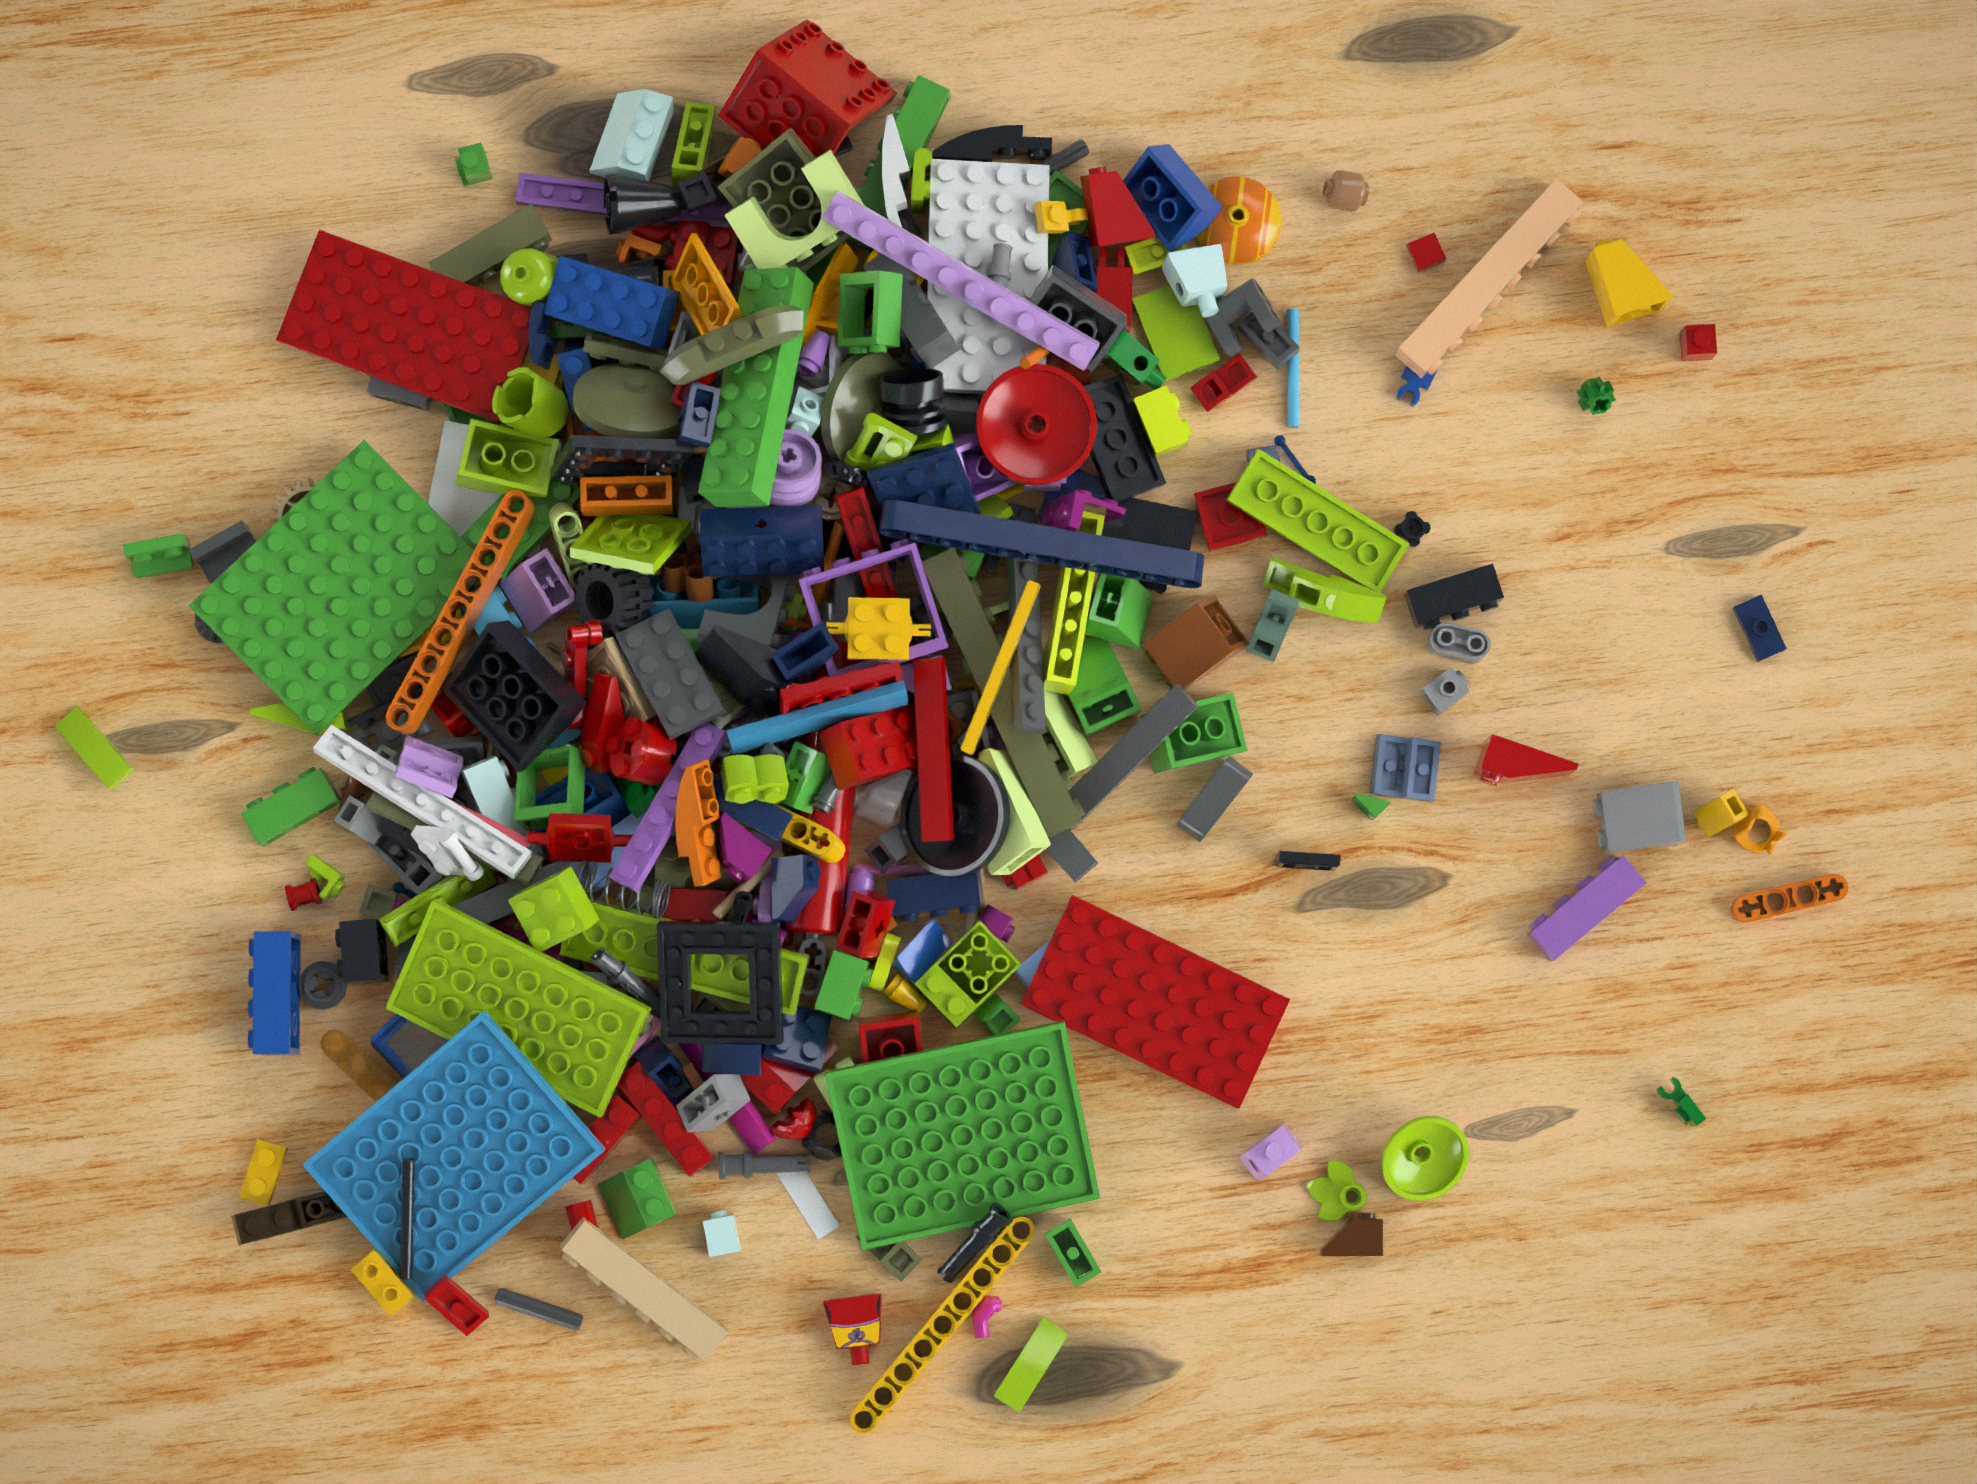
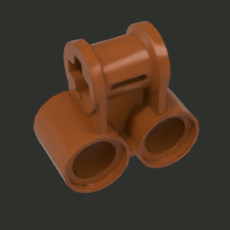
[661,545,718,602]

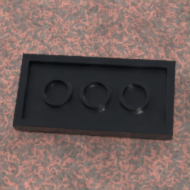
[1084,373,1166,502]

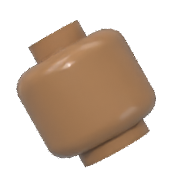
[1323,170,1369,212]

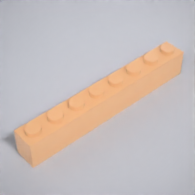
[1395,178,1583,379]

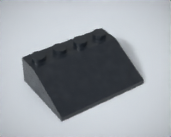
[441,620,587,772]

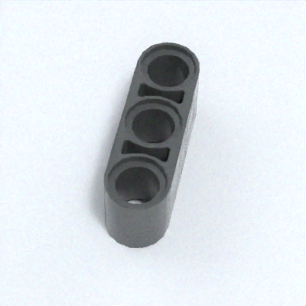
[1176,756,1253,842]

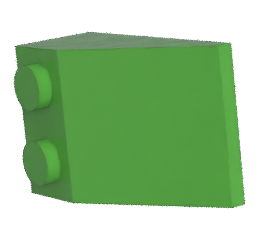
[1140,693,1248,774]

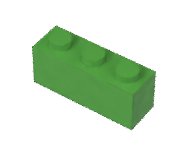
[241,767,341,847]

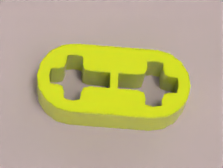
[869,933,901,992]

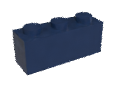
[887,870,985,922]

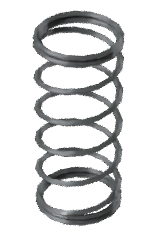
[575,860,670,919]

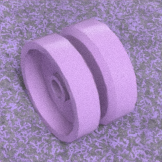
[770,429,822,507]

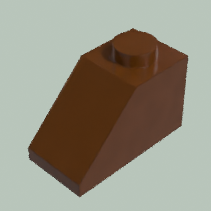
[1320,1213,1383,1256]

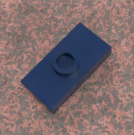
[1732,594,1787,662]

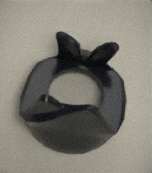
[801,1109,842,1161]

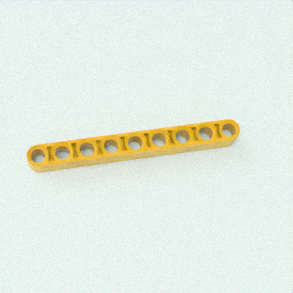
[850,1216,1035,1434]

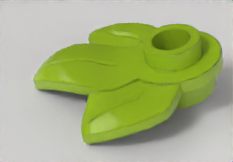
[1307,1160,1367,1221]

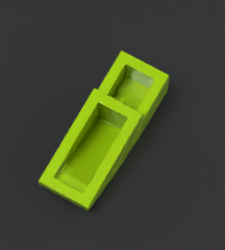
[55,706,135,790]
[994,1317,1069,1413]

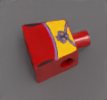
[823,1293,882,1366]

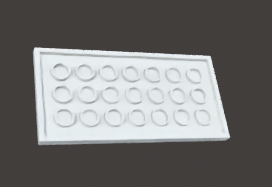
[925,159,1050,394]

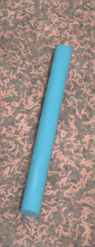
[1287,309,1299,428]

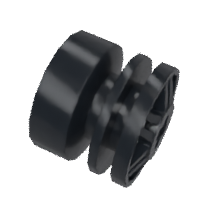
[879,368,947,435]

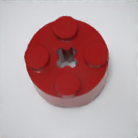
[605,717,677,786]

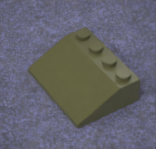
[718,127,851,273]

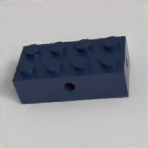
[700,506,824,577]

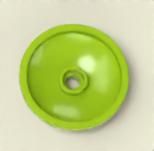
[1381,1116,1469,1201]

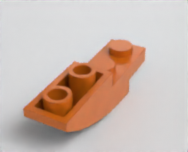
[675,759,721,886]

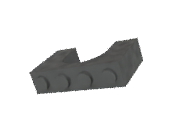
[698,574,801,650]

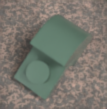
[1246,589,1300,662]

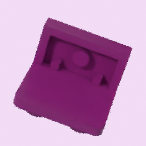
[1041,490,1126,531]

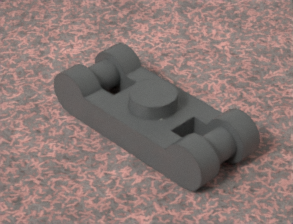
[350,712,433,753]

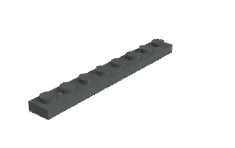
[1007,503,1046,734]

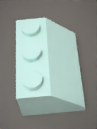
[589,89,674,181]

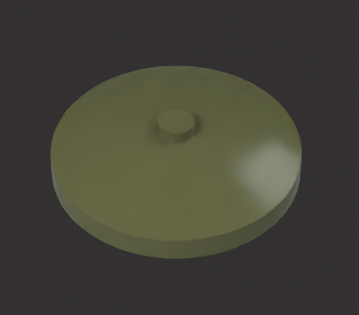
[821,351,902,471]
[573,363,682,439]

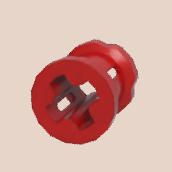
[285,878,322,911]

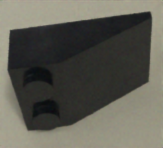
[694,625,793,715]

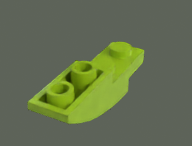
[1262,556,1387,624]

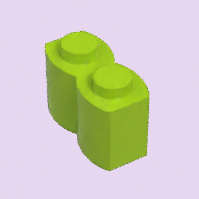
[720,754,789,804]

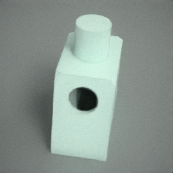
[1161,244,1227,317]

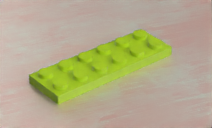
[1226,449,1410,592]

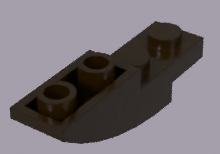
[231,1191,347,1246]

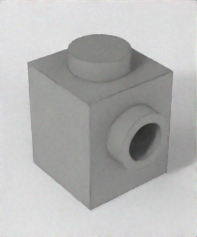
[1420,667,1469,716]

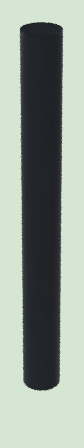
[400,1158,415,1280]

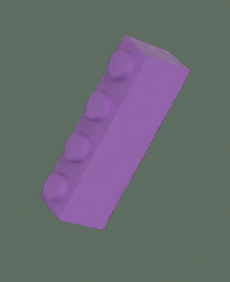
[1527,855,1647,962]

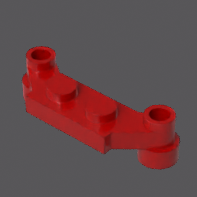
[561,620,603,730]

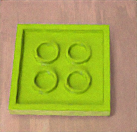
[570,515,691,575]

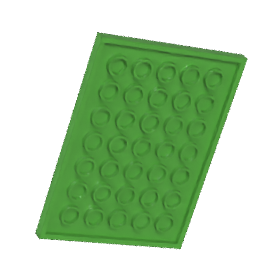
[189,440,487,735]
[825,1020,1100,1250]

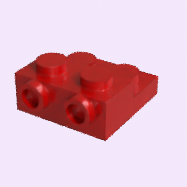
[666,220,740,288]

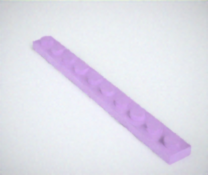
[822,190,1100,371]

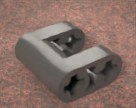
[1205,278,1281,357]

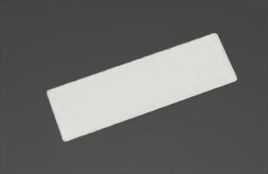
[776,1162,840,1239]

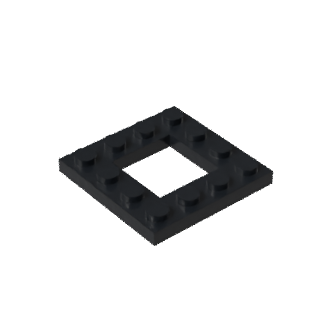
[551,435,693,485]
[657,921,784,1045]

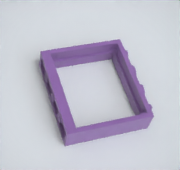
[799,539,948,677]

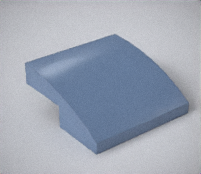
[1370,734,1441,801]

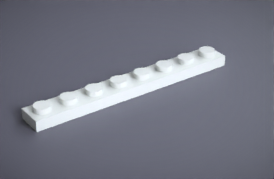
[313,725,532,879]

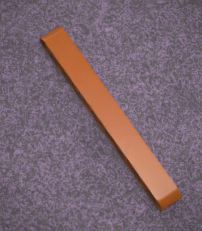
[386,490,535,735]

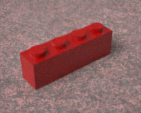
[618,1061,715,1177]

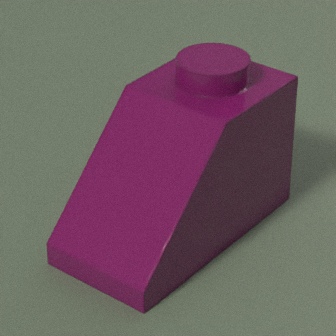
[714,812,772,883]

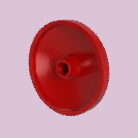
[975,364,1097,486]

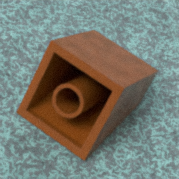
[1143,596,1249,690]

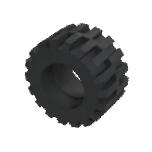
[574,563,654,638]

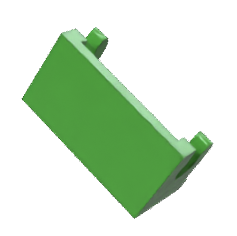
[780,741,831,814]

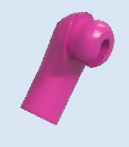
[972,1295,1002,1339]

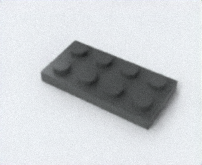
[615,609,725,740]

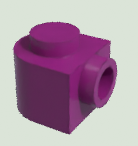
[975,904,1016,943]

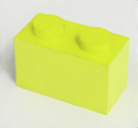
[1133,385,1192,458]

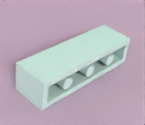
[460,756,545,881]

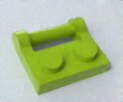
[911,148,932,214]
[844,413,918,472]

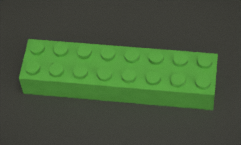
[698,267,814,507]

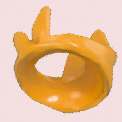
[1733,804,1787,855]

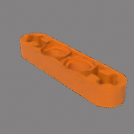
[1731,874,1848,923]

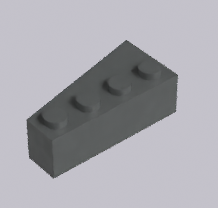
[863,253,961,369]

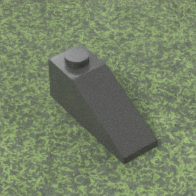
[368,834,446,895]

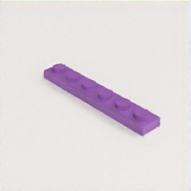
[609,722,728,893]

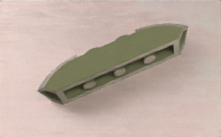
[660,305,804,385]

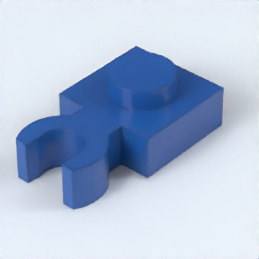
[1396,366,1437,407]

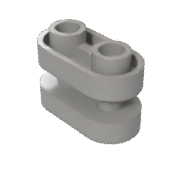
[1427,623,1490,664]

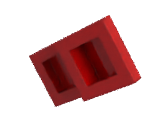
[1190,353,1258,412]

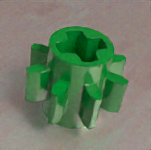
[1577,377,1616,415]

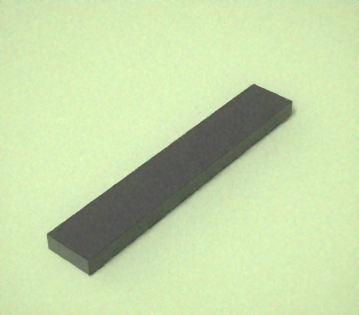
[1069,684,1199,830]

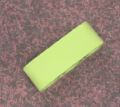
[549,502,592,589]

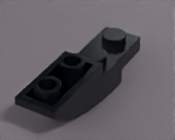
[932,125,1052,162]

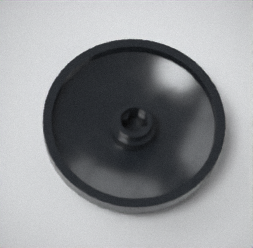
[900,755,1010,877]

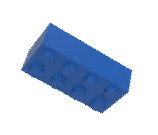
[544,256,680,350]
[248,931,301,1056]

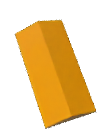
[671,233,741,335]

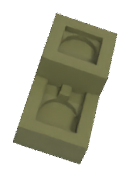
[855,1233,922,1281]

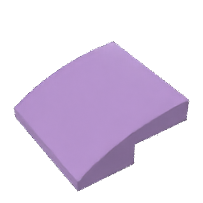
[395,735,463,798]

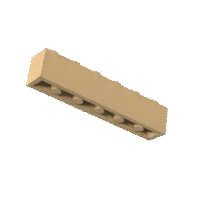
[560,1217,729,1361]

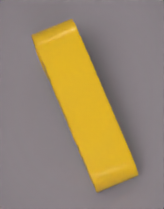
[772,801,845,863]

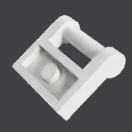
[411,825,484,881]

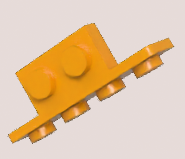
[801,243,869,349]

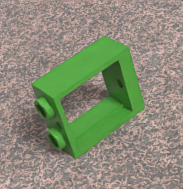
[837,270,903,354]
[514,744,586,831]

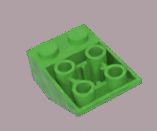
[1066,636,1142,738]

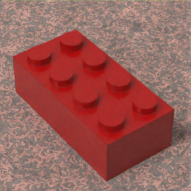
[818,704,918,790]

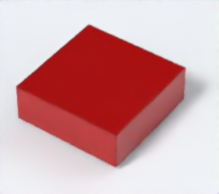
[1407,232,1446,273]

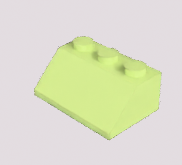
[1042,690,1098,779]

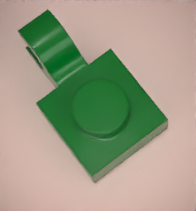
[1657,1077,1706,1126]

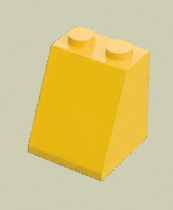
[1585,238,1673,328]

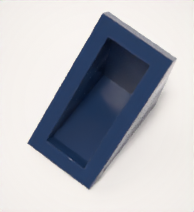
[771,622,839,681]

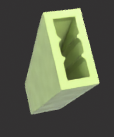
[978,748,1051,875]

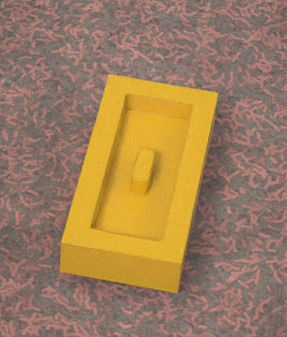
[239,1139,288,1206]

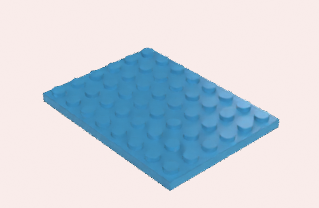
[302,1010,606,1302]

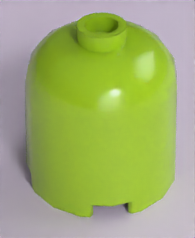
[500,248,559,307]
[492,367,569,438]

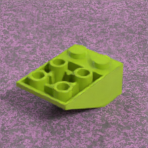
[914,921,1022,1029]

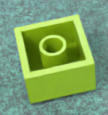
[508,866,600,952]

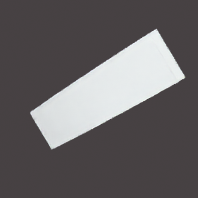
[882,114,910,227]

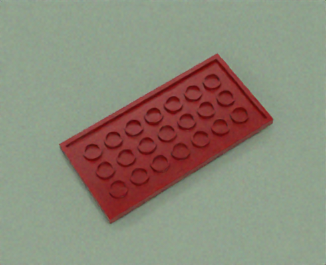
[276,230,532,424]
[1020,895,1290,1109]

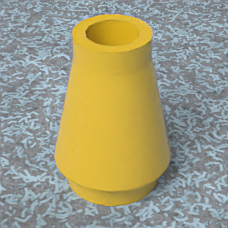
[882,973,928,1014]

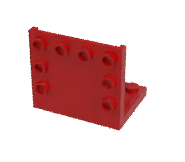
[718,19,897,158]

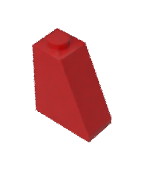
[1080,166,1155,247]

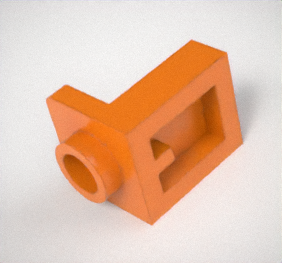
[616,233,664,265]

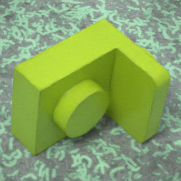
[305,854,346,901]

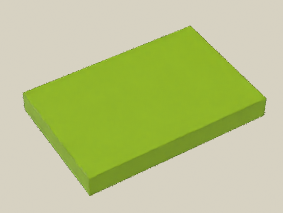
[1132,284,1220,383]

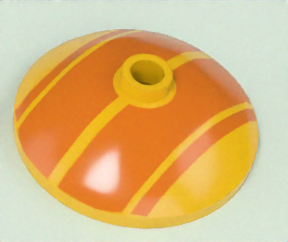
[1195,176,1281,265]

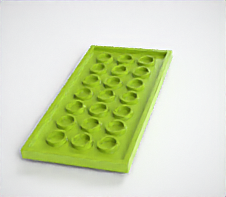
[386,899,651,1118]

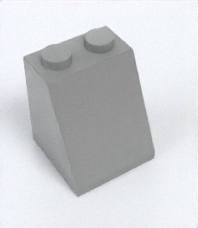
[1593,781,1686,854]

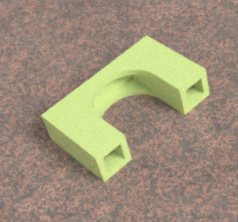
[725,150,864,269]

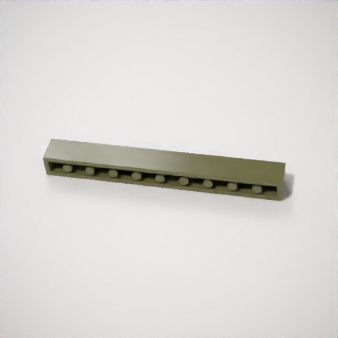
[922,548,1085,838]

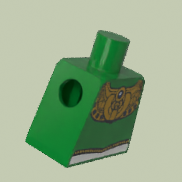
[1101,330,1167,390]

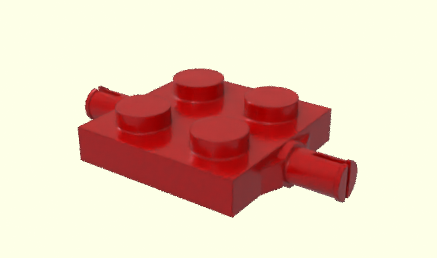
[528,813,633,863]

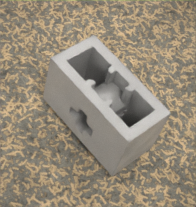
[676,1074,750,1132]

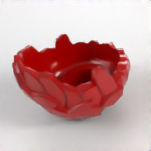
[770,1098,817,1140]

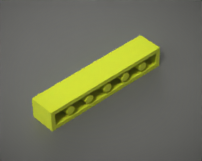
[1043,511,1105,695]

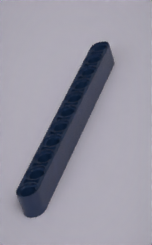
[879,500,1205,588]

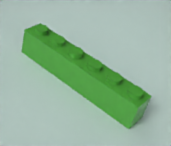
[845,75,951,253]

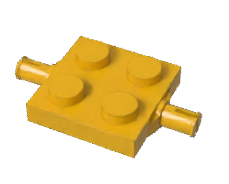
[826,597,931,661]

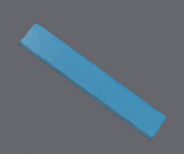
[727,680,908,754]

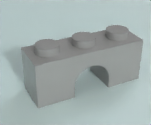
[334,743,400,845]

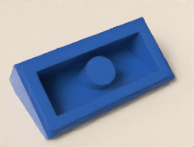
[892,918,952,985]

